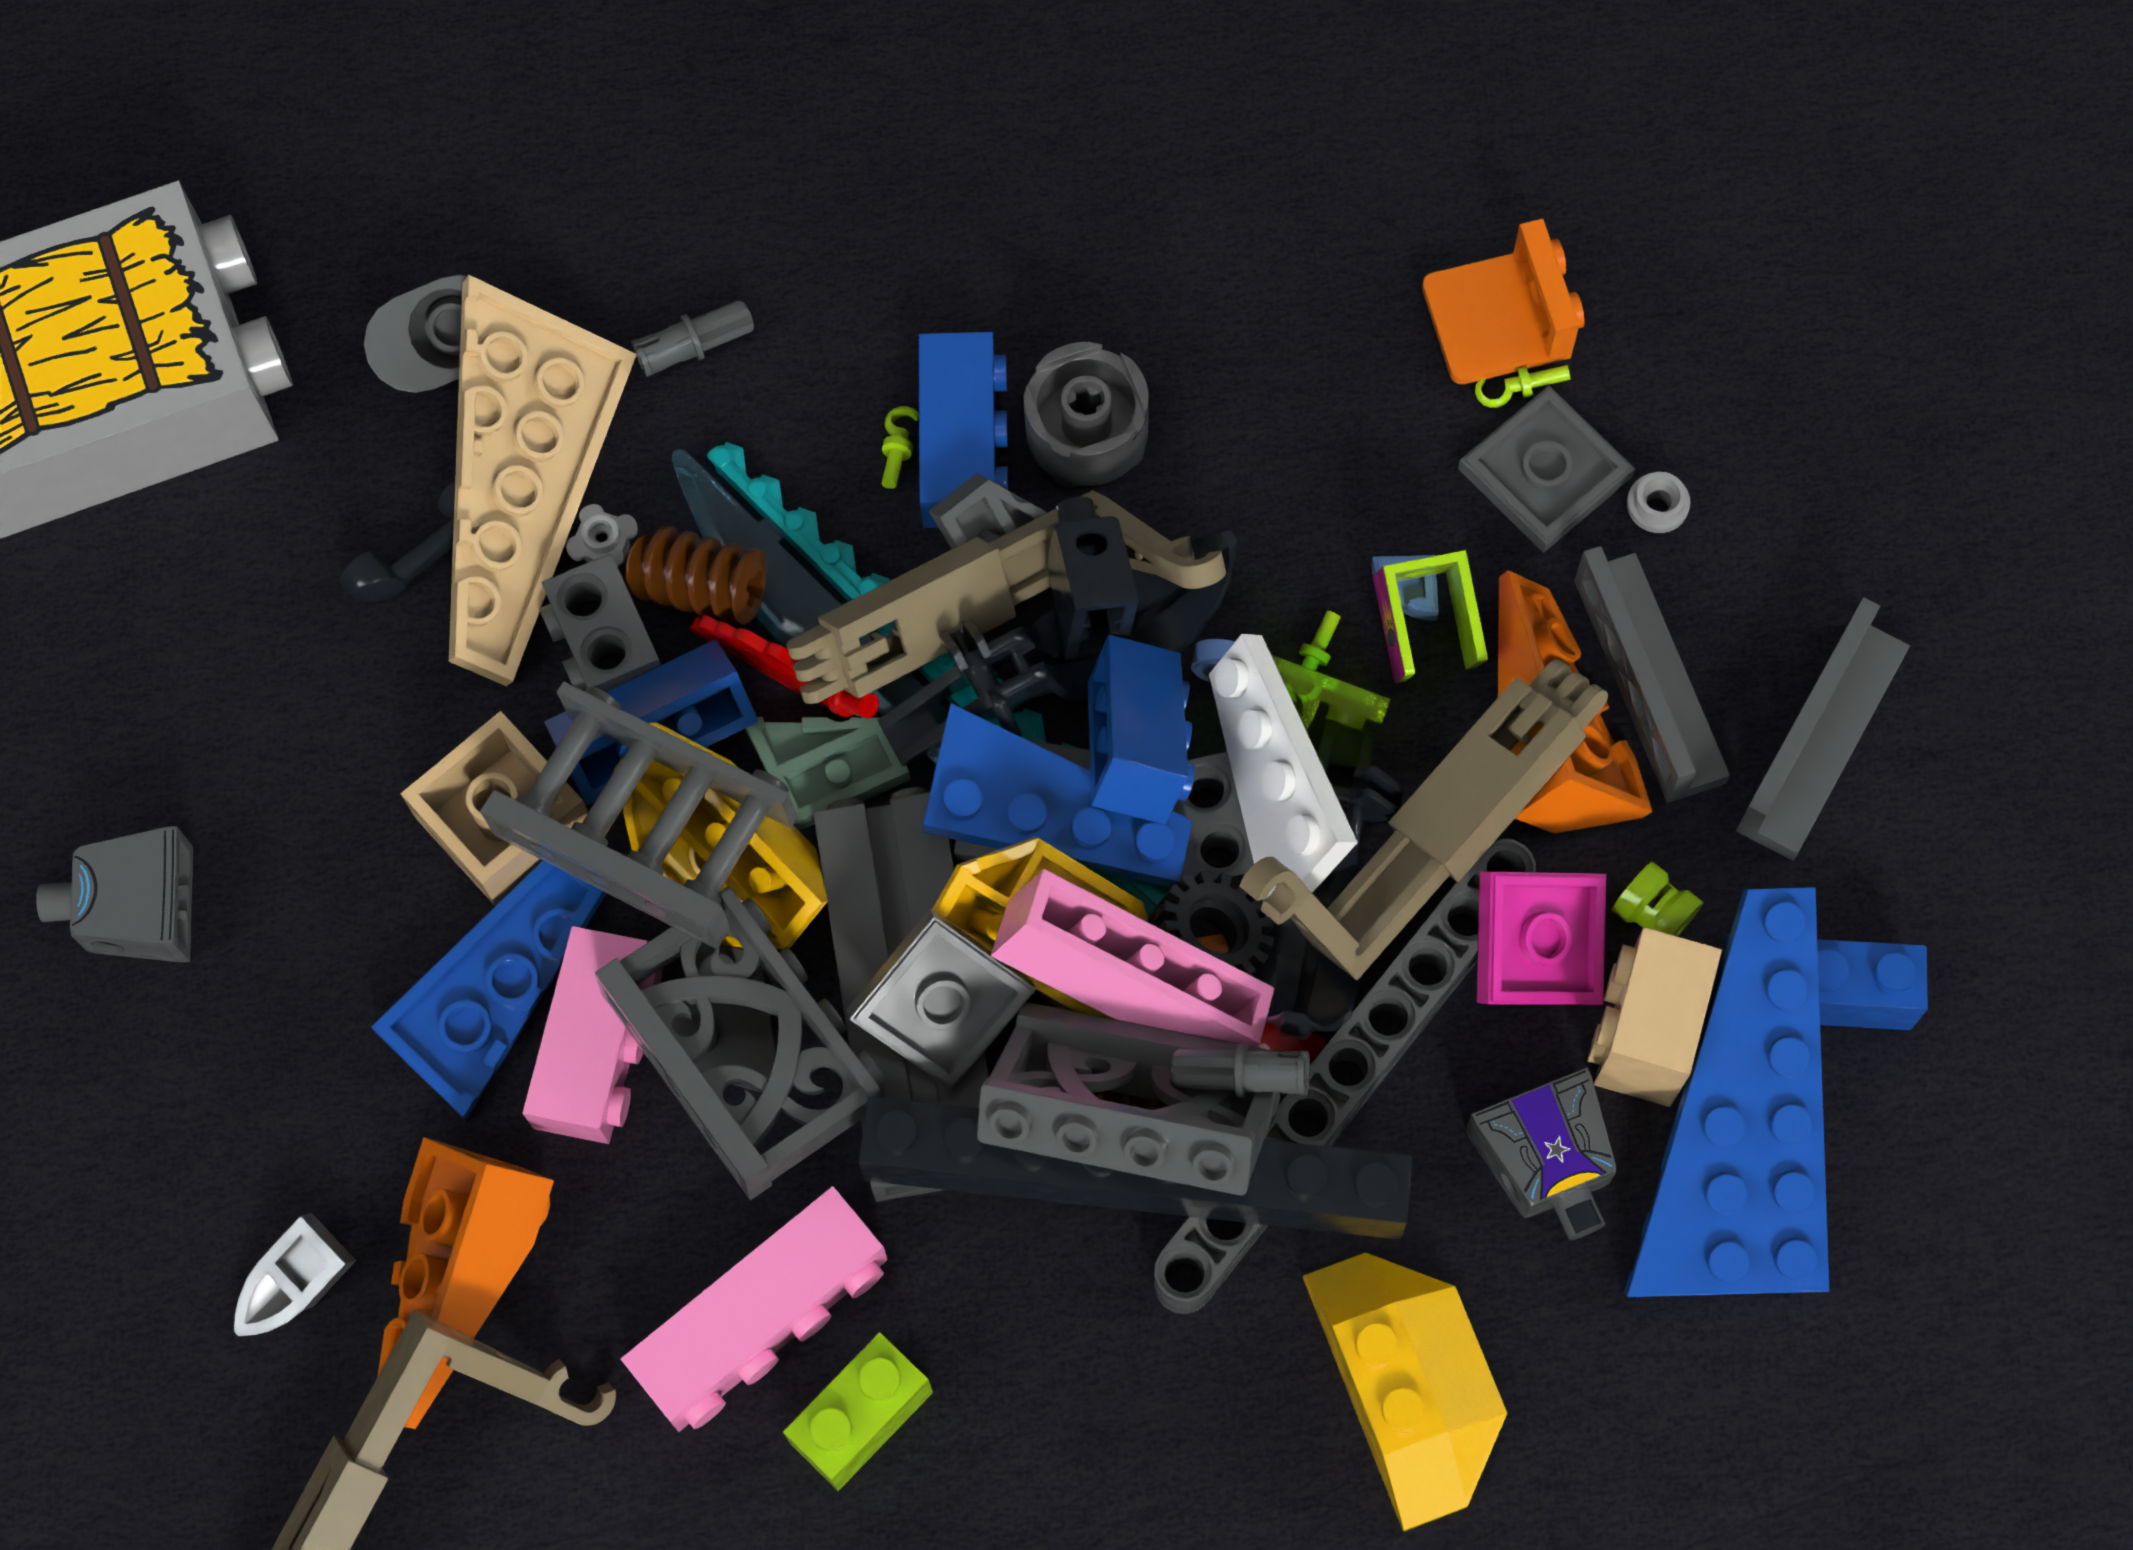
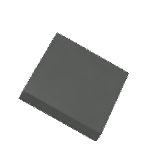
[1458,386,1635,553]
[846,908,1036,1090]

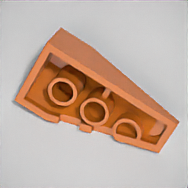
[1498,570,1652,834]
[377,1137,554,1429]

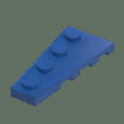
[922,703,1192,888]
[371,861,606,1121]

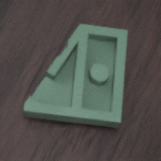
[745,717,910,831]

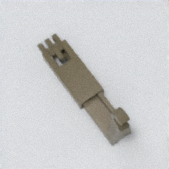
[786,490,1226,704]
[1239,659,1608,980]
[272,1310,616,1550]

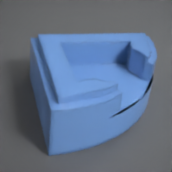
[1371,555,1439,621]

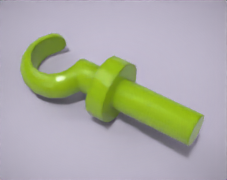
[1475,365,1571,408]
[881,406,919,489]
[1285,610,1341,703]

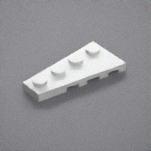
[1209,634,1358,920]

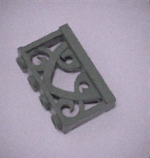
[594,886,885,1200]
[977,1002,1280,1196]

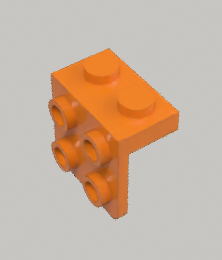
[1422,219,1584,384]

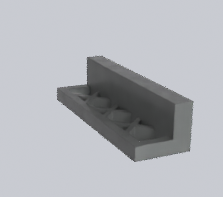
[1574,546,1730,803]
[1736,597,1910,861]

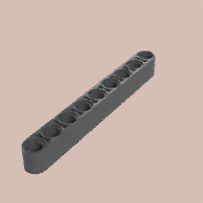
[1154,839,1536,1314]

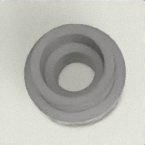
[1627,472,1690,533]

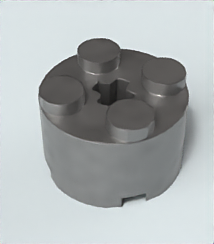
[1024,342,1148,488]

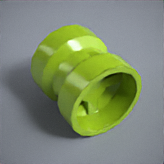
[1611,861,1704,937]

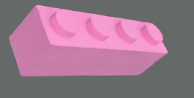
[991,869,1274,1047]
[621,1186,888,1432]

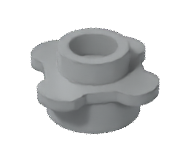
[566,504,638,569]

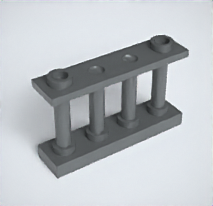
[480,681,797,949]

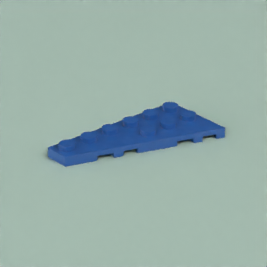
[1623,887,1829,1297]

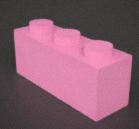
[522,926,662,1144]

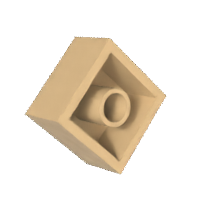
[400,711,589,906]
[1587,927,1722,1107]

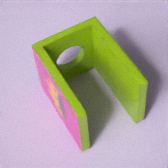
[1373,550,1488,683]

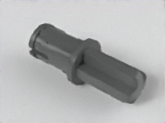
[631,301,754,378]
[1171,1044,1310,1098]

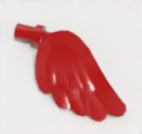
[689,615,879,718]

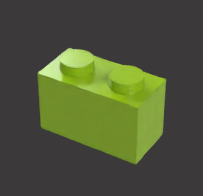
[783,1332,933,1491]

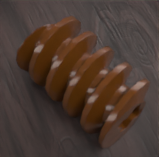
[626,525,767,626]

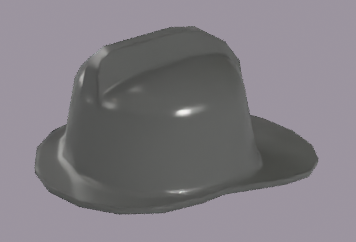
[364,274,484,393]

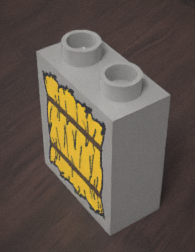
[0,180,293,539]

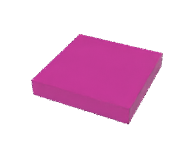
[1477,871,1606,1005]

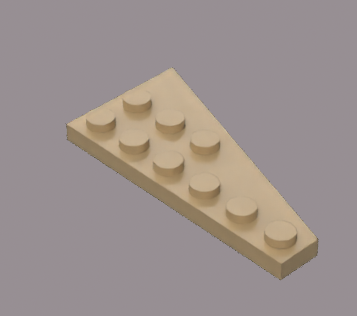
[449,275,637,686]

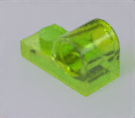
[1271,655,1390,731]

